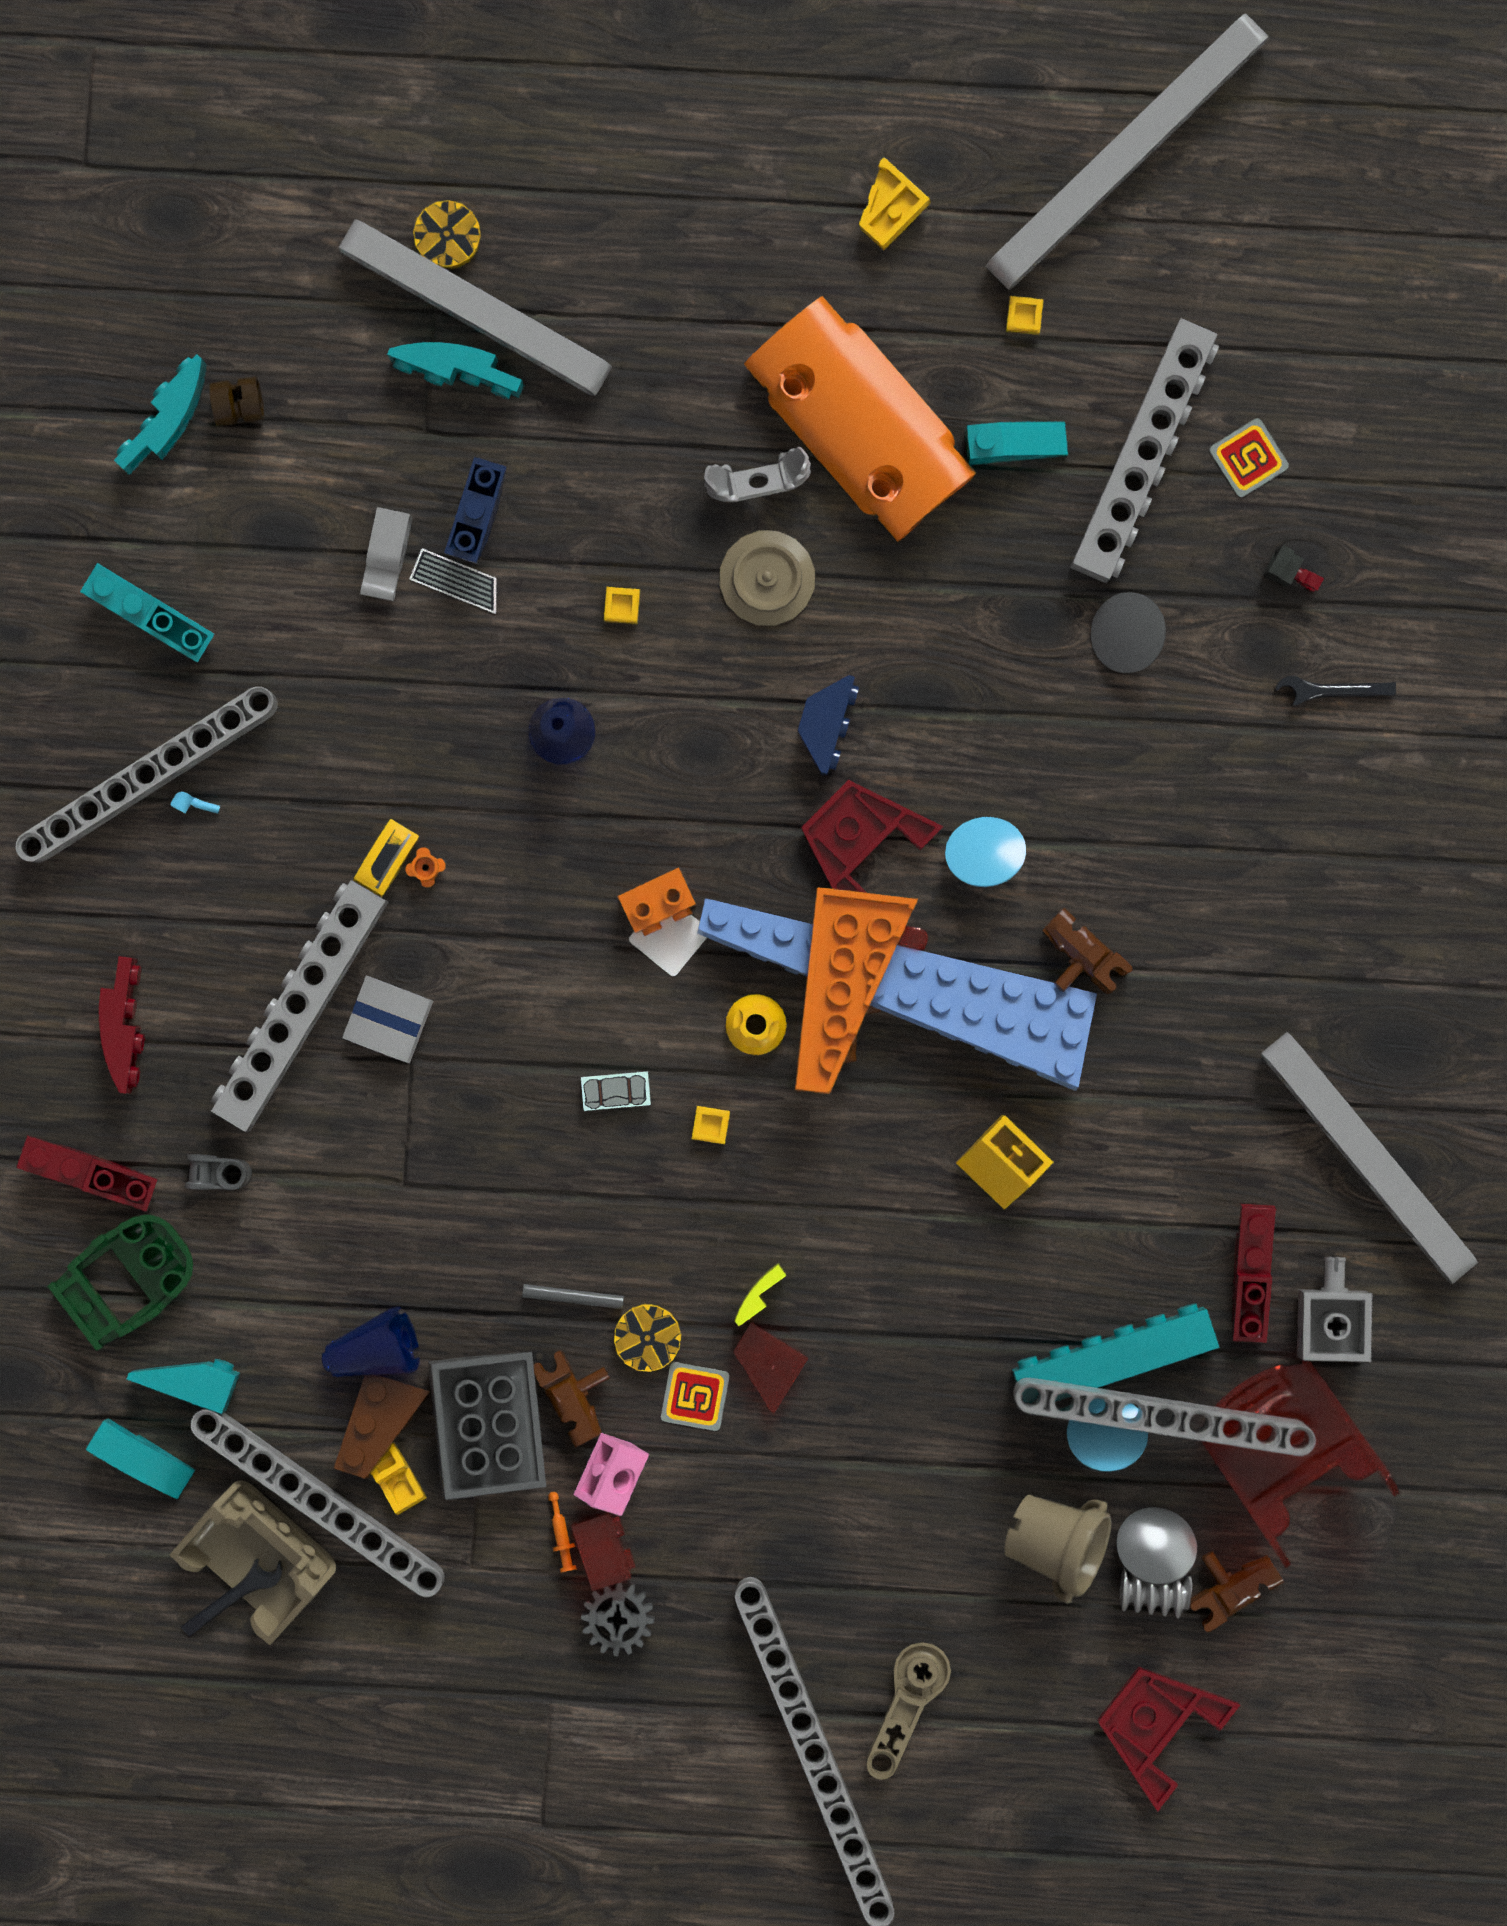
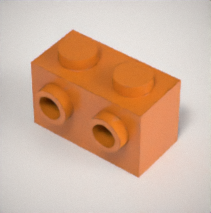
[618,867,696,937]

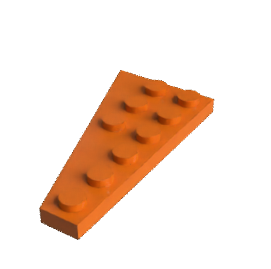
[795,887,918,1094]

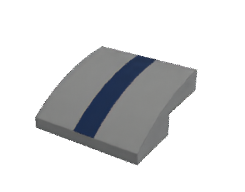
[342,975,433,1064]

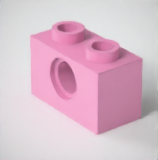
[574,1433,649,1516]

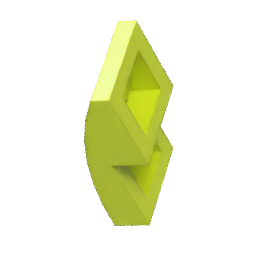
[735,1263,786,1326]

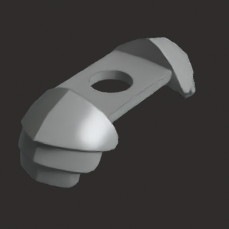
[704,447,811,503]

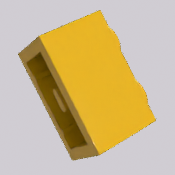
[956,1115,1053,1210]

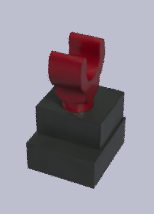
[1262,545,1324,592]

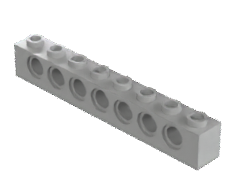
[1070,318,1219,584]
[211,880,389,1132]

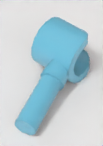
[171,792,220,814]

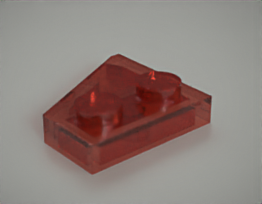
[733,1322,808,1413]

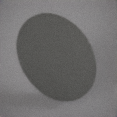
[1091,592,1166,673]
[1116,1507,1197,1585]

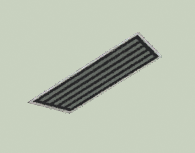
[410,549,496,614]

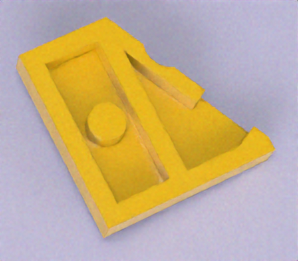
[859,158,931,250]

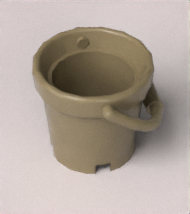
[1005,1495,1111,1603]

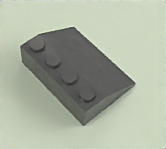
[428,1352,546,1500]

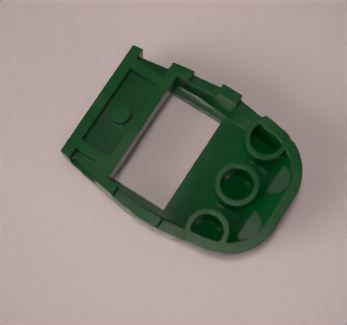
[47,1215,193,1351]

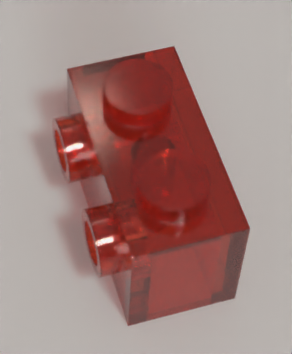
[571,1511,636,1591]

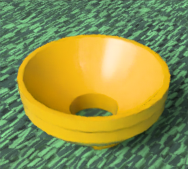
[725,994,787,1055]

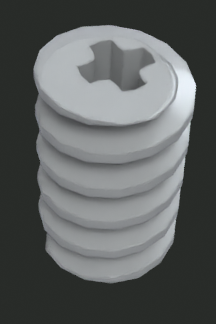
[1119,1567,1192,1618]

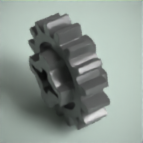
[581,1580,655,1656]

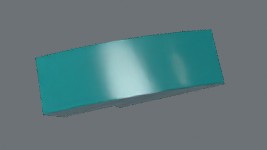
[85,1418,196,1499]

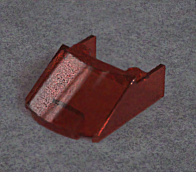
[1200,1360,1400,1568]

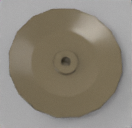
[720,531,815,626]

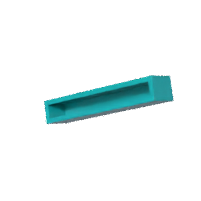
[1012,1303,1220,1403]

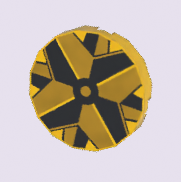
[413,200,481,269]
[614,1304,681,1372]

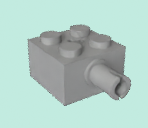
[1297,1257,1372,1362]

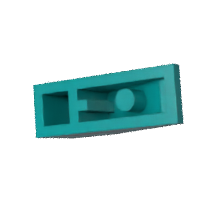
[965,422,1068,465]
[127,1359,240,1414]

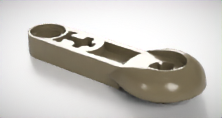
[866,1642,951,1780]

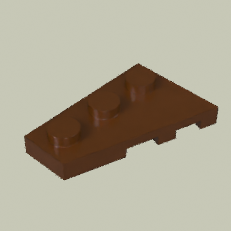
[334,1371,431,1479]

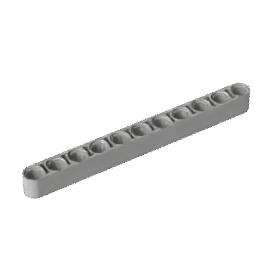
[986,13,1269,290]
[735,1577,894,1926]

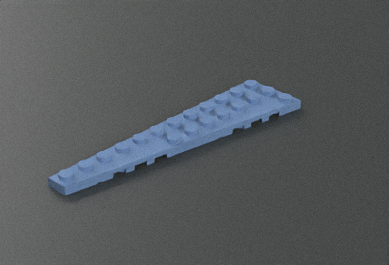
[697,898,1097,1091]

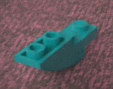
[387,342,524,399]
[114,354,207,475]
[80,563,214,662]

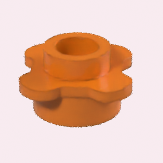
[406,848,446,888]

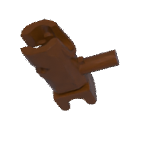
[1042,908,1133,995]
[533,1350,610,1447]
[1190,1551,1284,1632]

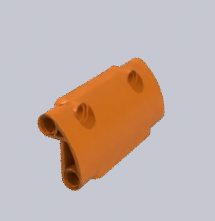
[744,296,977,542]

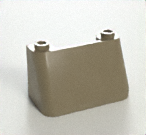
[170,1481,336,1645]

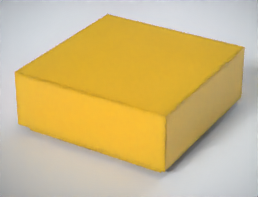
[1006,296,1043,335]
[604,587,640,624]
[692,1106,730,1144]

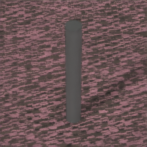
[522,1284,624,1309]

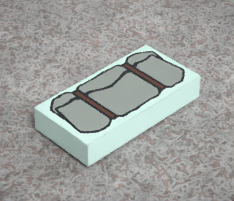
[581,1071,651,1111]

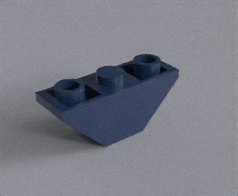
[444,457,507,564]
[797,675,859,776]

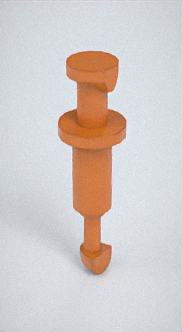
[548,1492,577,1572]

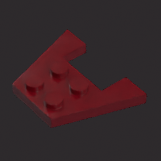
[801,780,944,893]
[1097,1667,1240,1812]

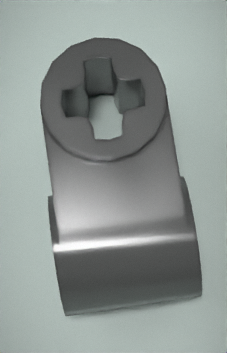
[185,1154,252,1190]

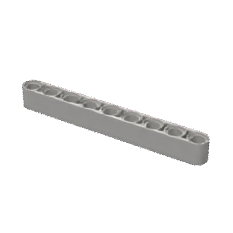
[338,219,612,396]
[16,686,278,863]
[1261,1032,1478,1284]
[1013,1377,1315,1456]
[191,1408,445,1597]

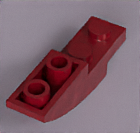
[99,956,145,1094]
[16,1135,158,1211]
[1232,1204,1276,1343]

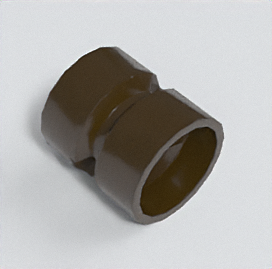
[209,376,264,426]

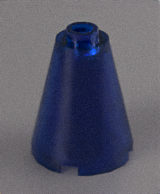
[529,698,595,765]
[322,1306,420,1377]

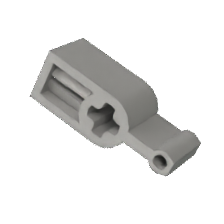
[360,507,413,602]

